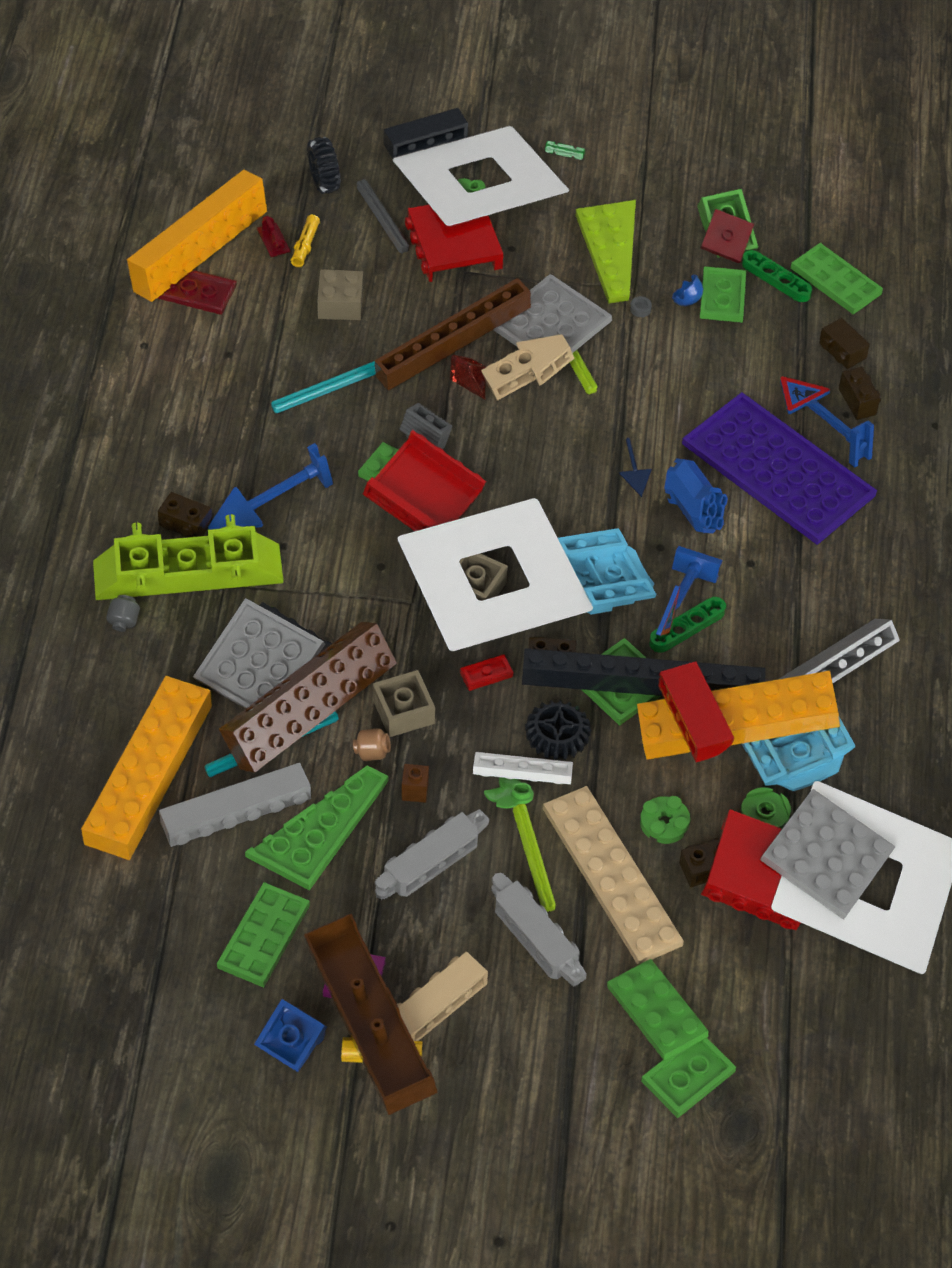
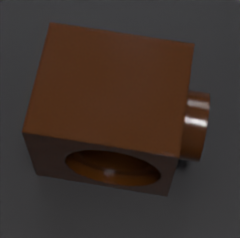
[402,764,429,803]

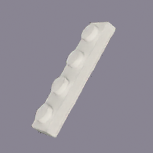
[473,752,573,784]

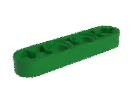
[742,250,812,302]
[649,597,726,653]

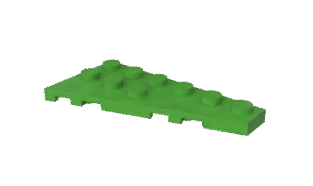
[245,765,388,891]

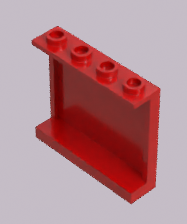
[405,205,503,282]
[363,430,486,531]
[701,809,801,930]

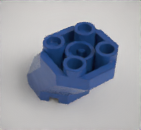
[664,458,728,534]

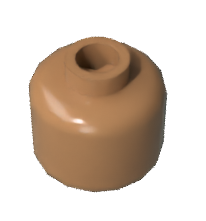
[353,728,391,761]

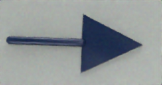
[619,438,652,497]

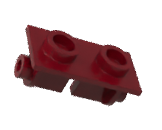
[257,216,290,257]

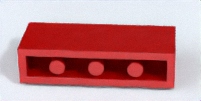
[658,661,734,763]

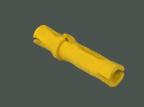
[291,215,320,267]

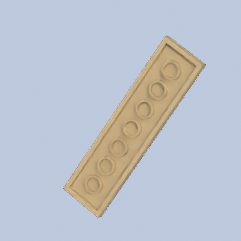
[543,786,684,965]

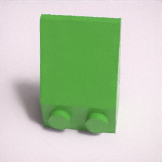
[697,189,758,258]

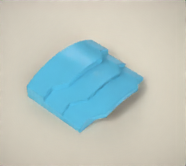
[558,528,657,615]
[742,717,855,791]

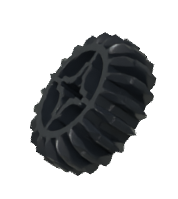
[307,137,341,194]
[525,699,591,761]

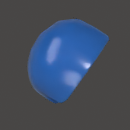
[672,274,704,307]

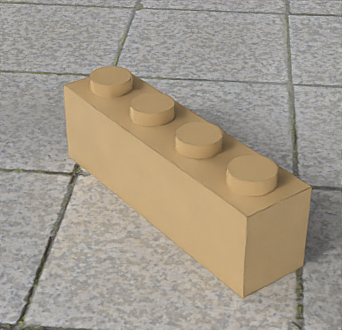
[397,951,488,1041]

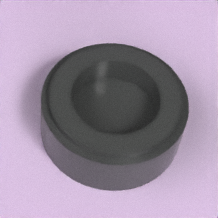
[630,296,652,317]

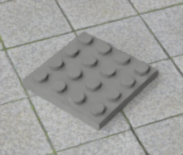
[493,274,612,353]
[193,598,325,711]
[760,789,896,919]

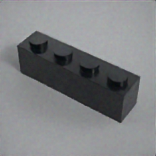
[384,108,468,159]

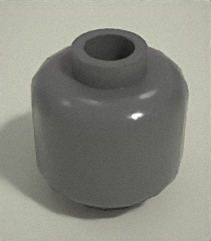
[106,595,140,632]

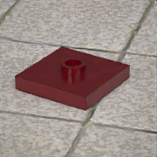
[700,209,754,263]

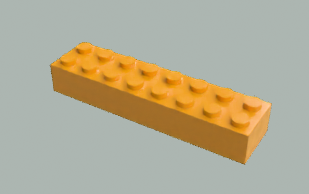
[127,170,267,302]
[637,671,840,760]
[81,676,212,860]

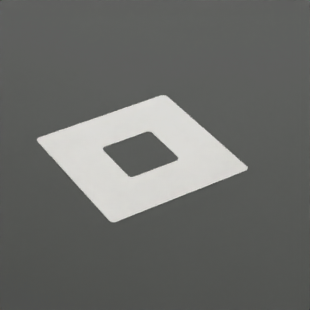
[393,126,569,226]
[398,498,593,651]
[771,781,952,974]

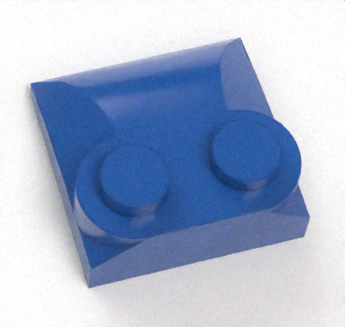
[254,999,327,1072]

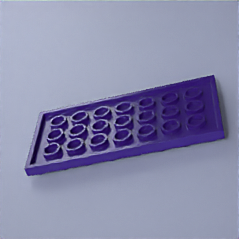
[682,392,877,545]

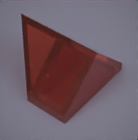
[450,355,486,400]

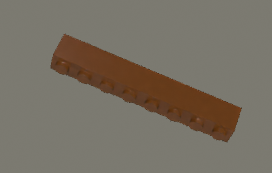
[374,278,531,391]

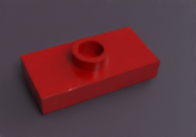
[460,654,514,691]

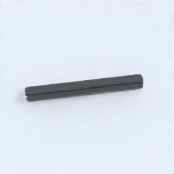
[357,179,409,253]

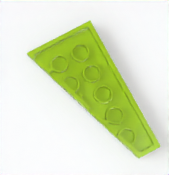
[575,200,636,304]

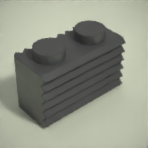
[399,403,452,449]

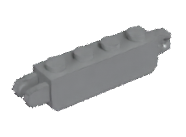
[375,809,489,900]
[491,872,586,987]

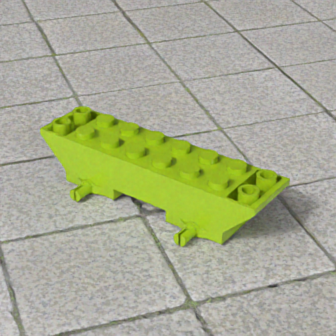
[93,514,284,600]

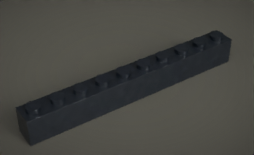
[522,648,765,696]

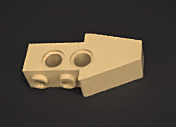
[481,334,574,401]

